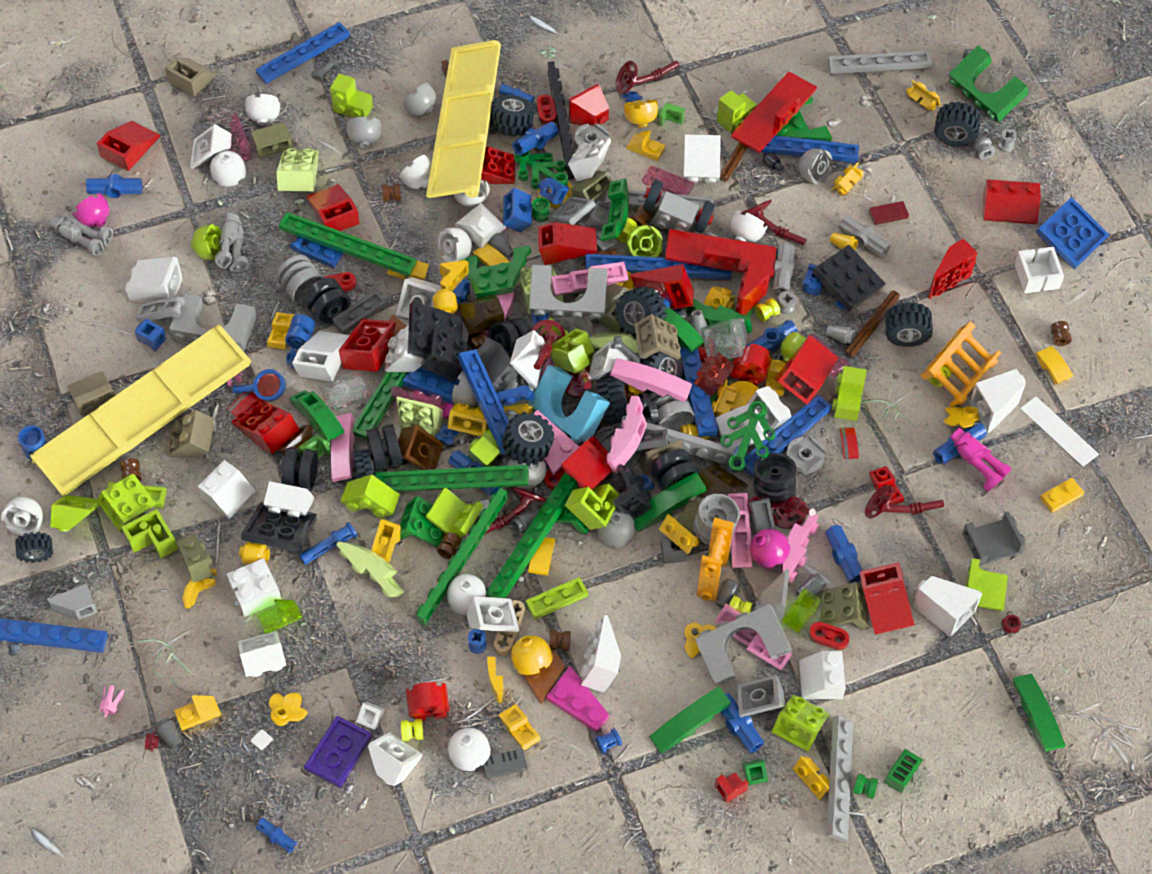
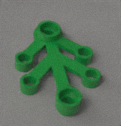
[514,151,568,189]
[720,401,776,472]

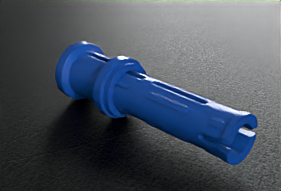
[299,522,357,565]

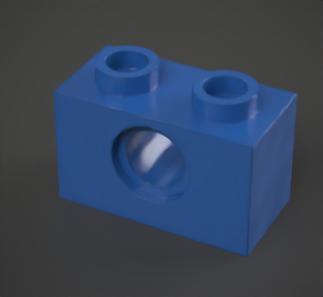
[503,188,532,233]

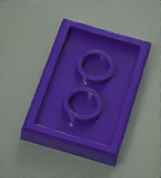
[304,716,373,788]

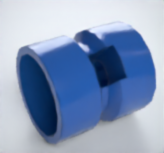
[285,314,315,349]
[18,425,47,460]

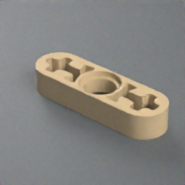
[494,600,525,656]

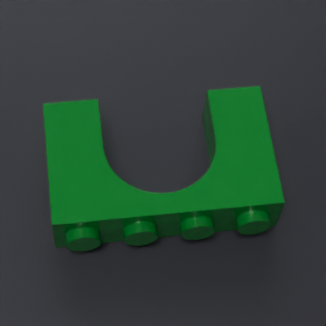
[948,45,1029,122]

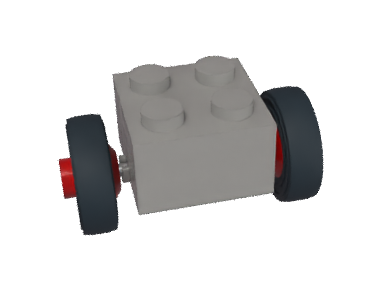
[643,179,715,233]

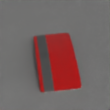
[227,391,262,417]
[840,428,859,459]

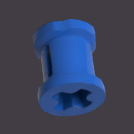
[468,629,486,654]
[595,728,622,754]

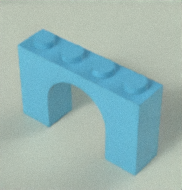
[529,365,610,444]

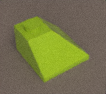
[50,495,100,531]

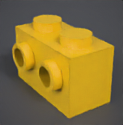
[447,403,490,436]

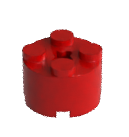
[730,343,773,386]
[405,682,450,722]

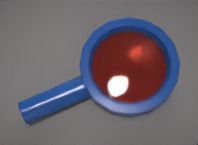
[233,369,286,402]

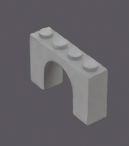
[529,265,608,319]
[169,293,257,352]
[695,603,792,685]

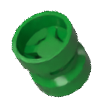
[532,197,550,222]
[853,773,879,799]

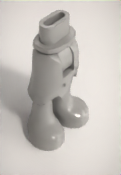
[215,213,249,272]
[50,215,113,256]

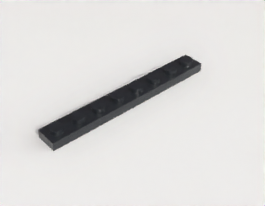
[548,61,575,180]

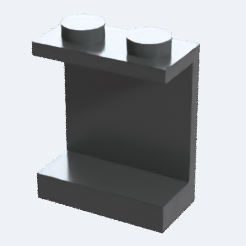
[477,338,519,393]
[962,511,1025,566]

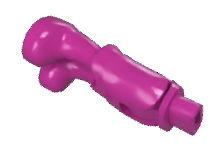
[950,427,1012,492]

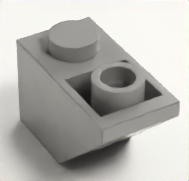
[48,584,98,620]

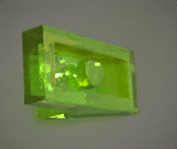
[782,588,821,633]
[257,599,303,634]

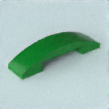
[600,178,629,242]
[663,305,704,354]

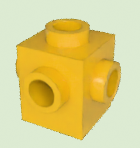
[704,286,736,310]

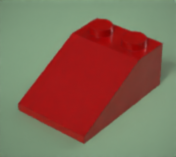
[338,319,396,372]

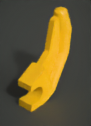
[182,569,217,609]

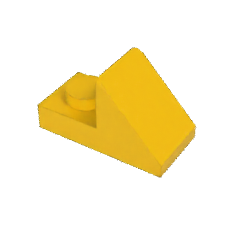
[626,130,666,162]
[439,260,469,292]
[371,519,401,563]
[174,695,221,731]

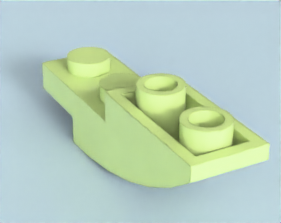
[336,542,404,597]

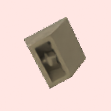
[165,57,217,97]
[167,410,215,458]

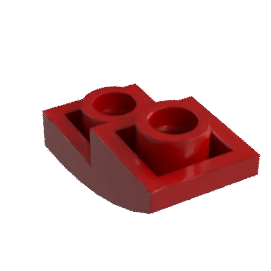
[869,466,904,505]

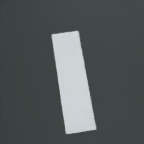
[1020,397,1099,467]

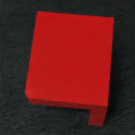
[714,773,749,803]

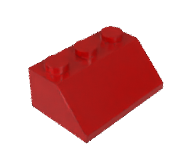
[983,179,1041,224]

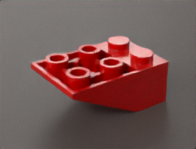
[96,121,160,171]
[481,146,515,184]
[306,184,360,231]
[538,222,597,265]
[928,238,978,299]
[735,254,773,315]
[630,264,694,309]
[774,335,838,404]
[231,398,300,454]
[561,436,612,490]
[859,562,915,635]

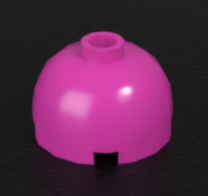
[72,193,110,228]
[750,529,790,570]

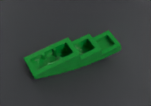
[634,472,706,532]
[1012,673,1065,752]
[649,686,731,754]

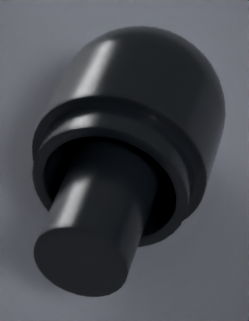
[762,153,784,172]

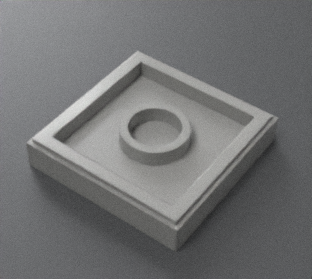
[548,196,596,225]

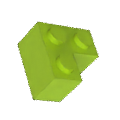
[330,73,373,118]
[717,90,757,133]
[550,328,594,374]
[832,366,867,421]
[468,429,502,467]
[340,474,400,518]
[565,484,620,530]
[121,509,178,559]

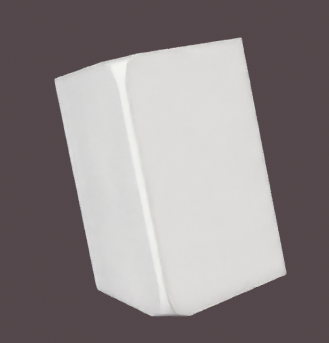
[356,702,385,730]

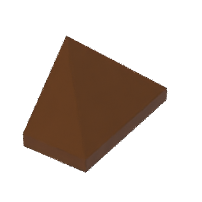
[277,425,313,453]

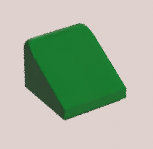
[741,759,768,786]

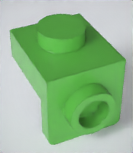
[657,103,685,126]
[298,434,331,458]

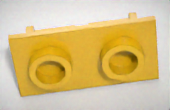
[906,80,941,111]
[831,162,863,196]
[712,380,738,417]
[659,514,700,554]
[792,756,830,800]

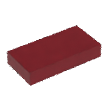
[869,201,909,225]

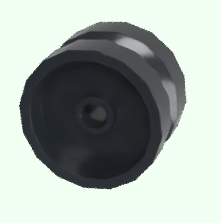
[303,277,351,325]
[489,318,531,357]
[366,424,402,471]
[281,447,318,492]
[650,449,700,492]
[754,453,796,502]

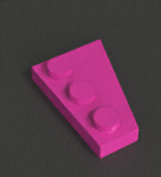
[546,666,609,733]

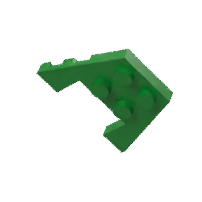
[776,96,832,142]
[465,245,532,299]

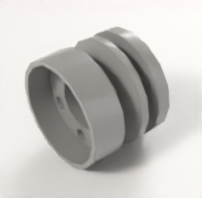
[276,255,324,304]
[649,392,695,431]
[693,494,740,545]

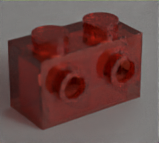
[694,352,735,397]

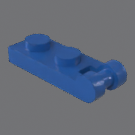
[290,236,343,268]
[496,386,535,406]

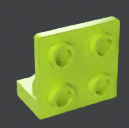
[97,474,156,532]
[426,488,484,538]
[965,558,1008,611]
[772,695,830,752]

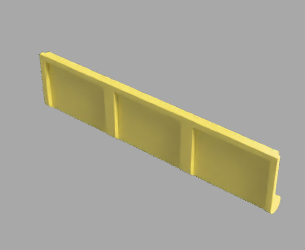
[426,40,501,198]
[30,324,251,496]

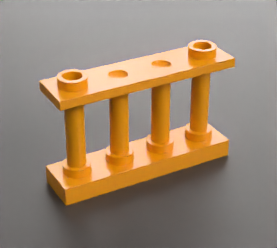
[920,321,1001,407]
[697,518,734,601]

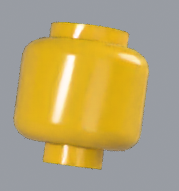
[432,289,458,314]
[239,541,270,565]

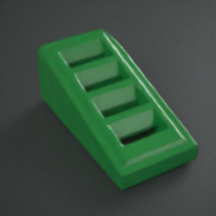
[884,749,923,793]

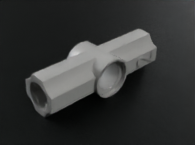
[838,215,891,257]
[773,243,795,296]

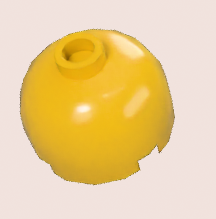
[623,99,658,128]
[511,635,553,675]

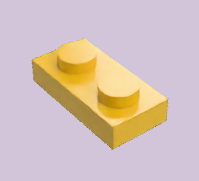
[1040,478,1084,513]

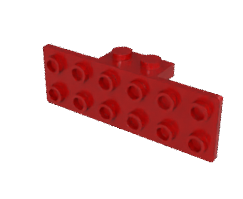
[731,72,817,153]
[665,229,776,278]

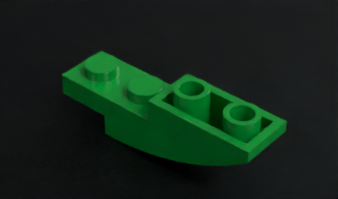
[684,299,753,334]
[289,390,345,441]

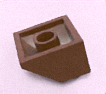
[398,424,444,470]

